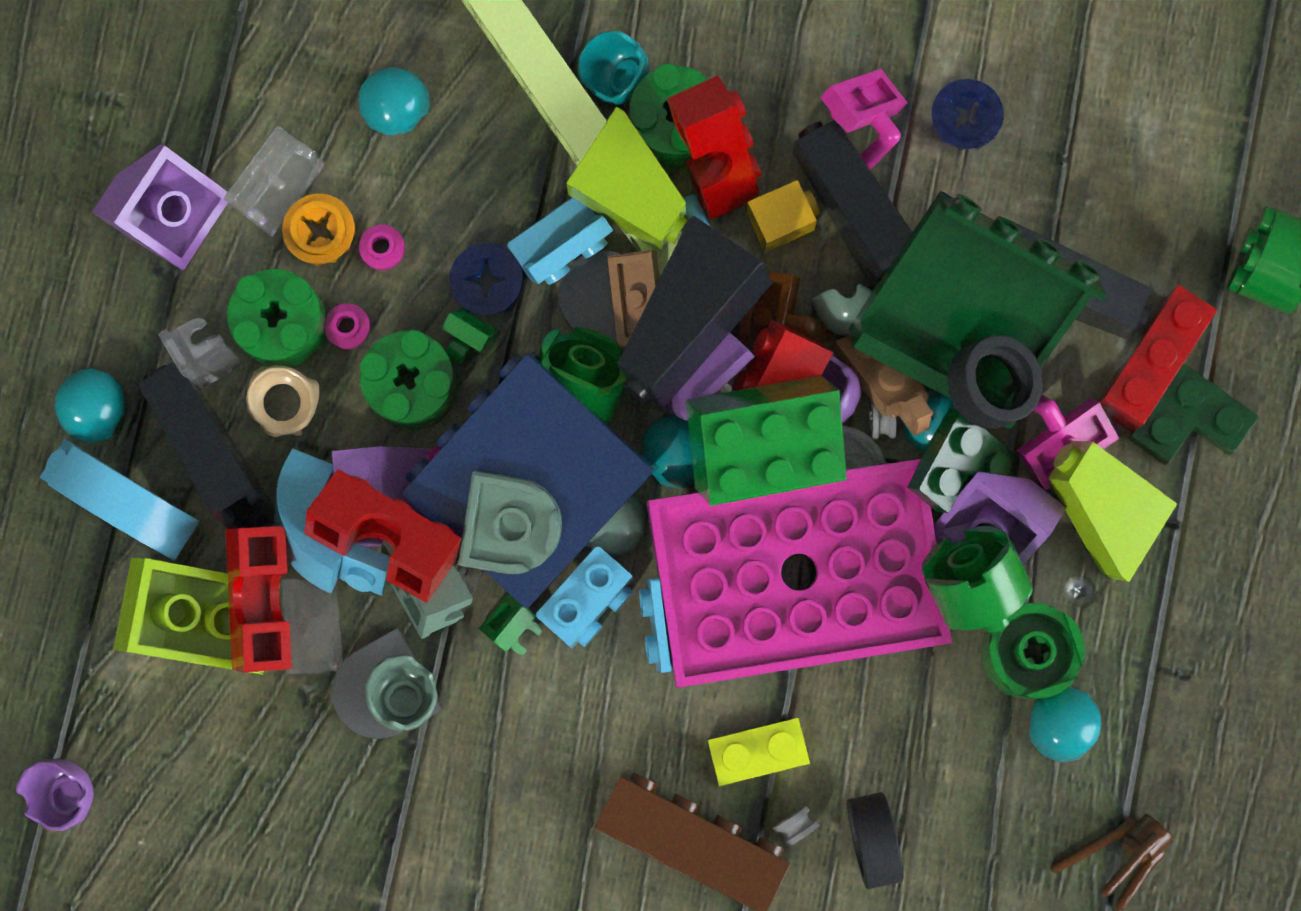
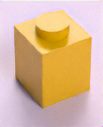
[746,180,820,253]

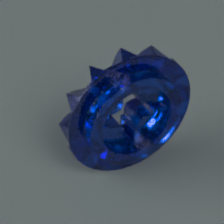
[931,79,1004,151]
[450,243,523,317]

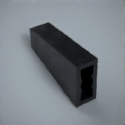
[793,120,912,290]
[617,215,772,409]
[1010,220,1153,339]
[138,360,275,529]

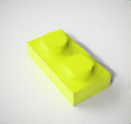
[707,718,810,786]

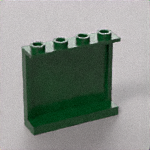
[849,190,1107,430]

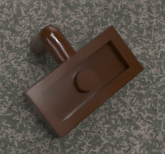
[737,271,834,363]

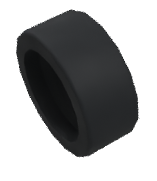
[948,335,1043,429]
[846,792,904,889]

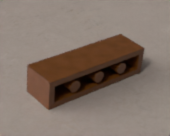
[595,772,791,911]

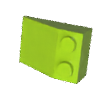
[113,558,280,675]

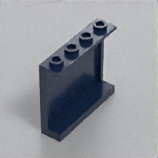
[401,352,658,609]

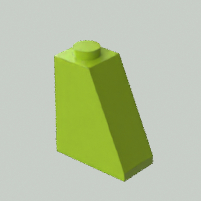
[566,106,688,252]
[1048,440,1177,582]

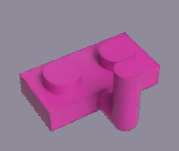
[820,69,908,170]
[1017,394,1119,491]

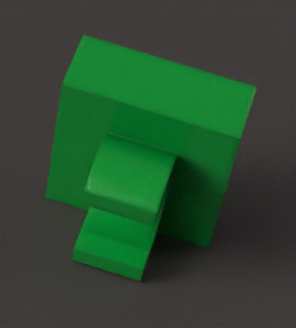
[441,308,501,364]
[478,593,542,655]

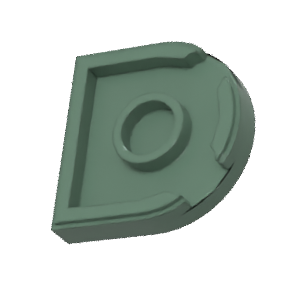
[458,470,562,574]

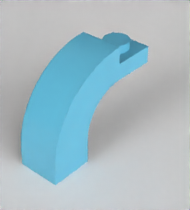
[40,438,200,561]
[274,448,390,596]

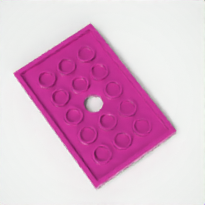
[647,459,952,688]

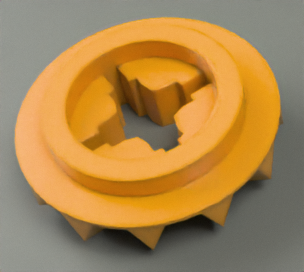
[282,193,356,266]

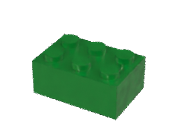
[686,375,847,506]

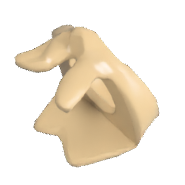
[246,365,319,437]

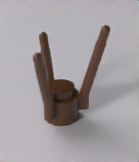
[1050,814,1173,911]

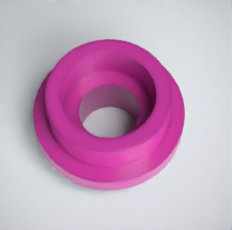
[359,225,405,270]
[324,304,370,349]

